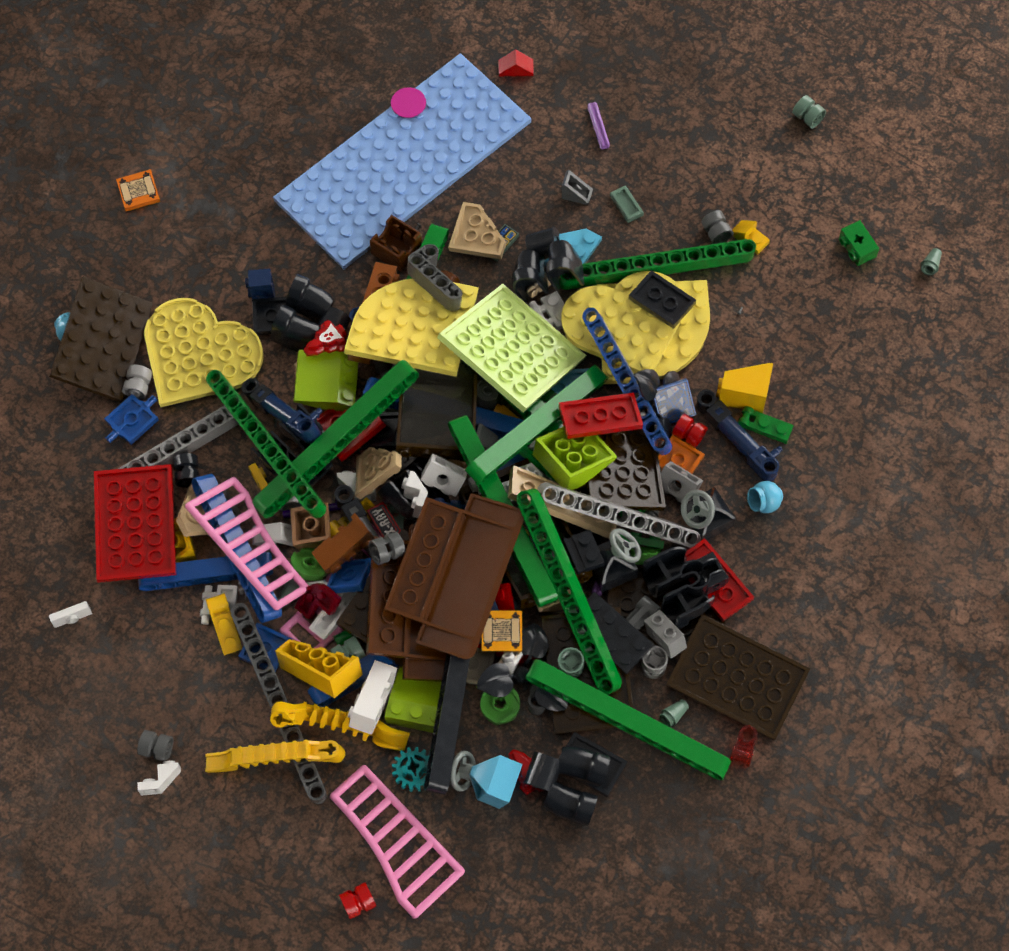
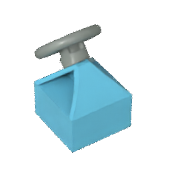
[450,751,523,809]

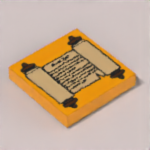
[482,611,522,652]

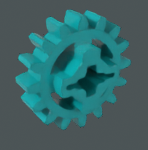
[392,747,429,792]

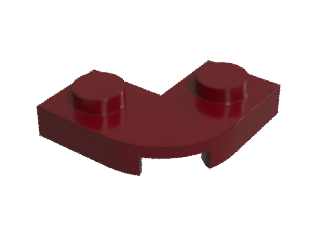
[294,583,342,619]

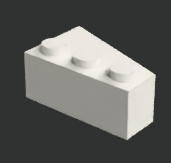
[348,660,397,735]

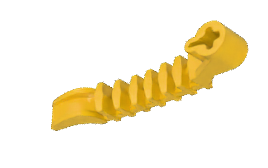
[270,702,410,751]
[205,740,345,773]

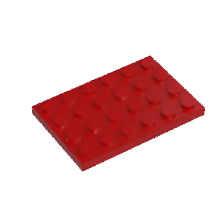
[94,464,177,583]

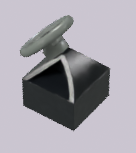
[680,487,735,541]
[592,528,641,593]

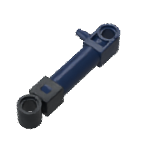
[241,378,323,444]
[696,389,783,481]

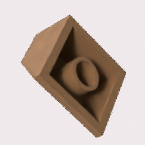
[290,502,331,551]

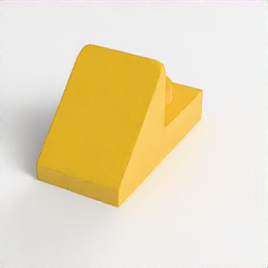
[732,220,770,255]

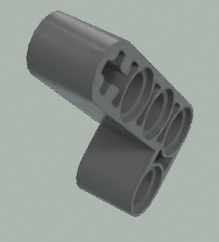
[407,244,463,311]

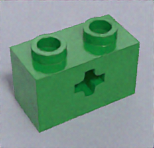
[839,220,879,266]

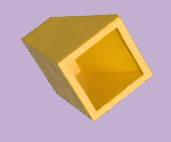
[716,363,773,413]

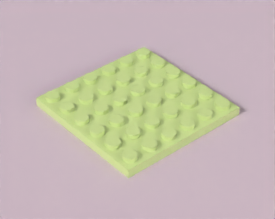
[437,284,587,413]

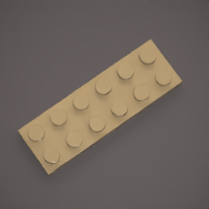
[508,465,617,538]

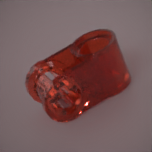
[730,725,758,767]

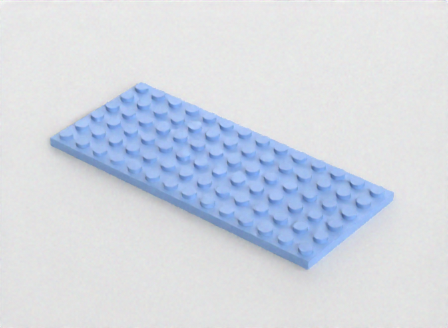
[273,53,531,270]

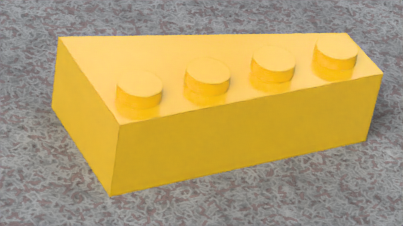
[275,639,363,698]

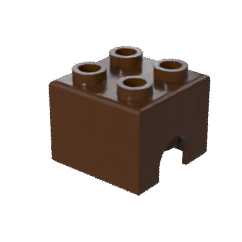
[370,215,422,272]

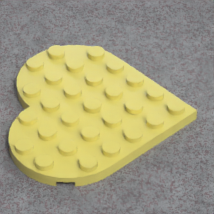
[561,271,682,373]
[144,298,264,407]

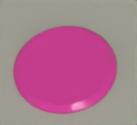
[391,87,426,118]

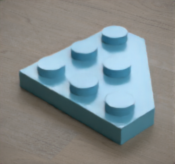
[544,228,602,279]

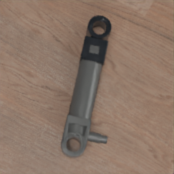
[334,485,379,558]

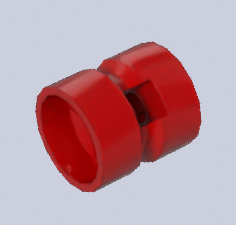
[672,413,708,448]
[339,882,377,920]

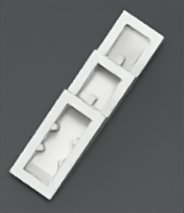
[309,592,357,640]

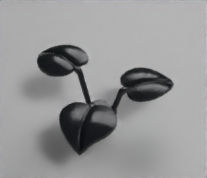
[633,369,681,448]
[476,623,567,711]

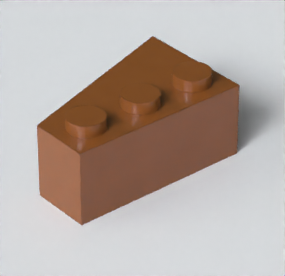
[311,513,374,575]

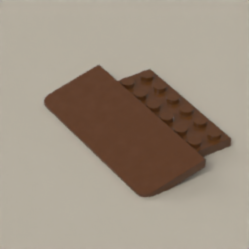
[384,493,524,659]
[366,524,446,682]

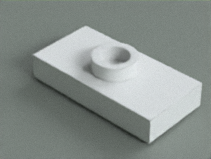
[49,601,92,628]

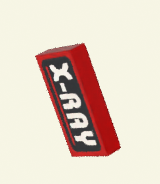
[366,502,401,537]

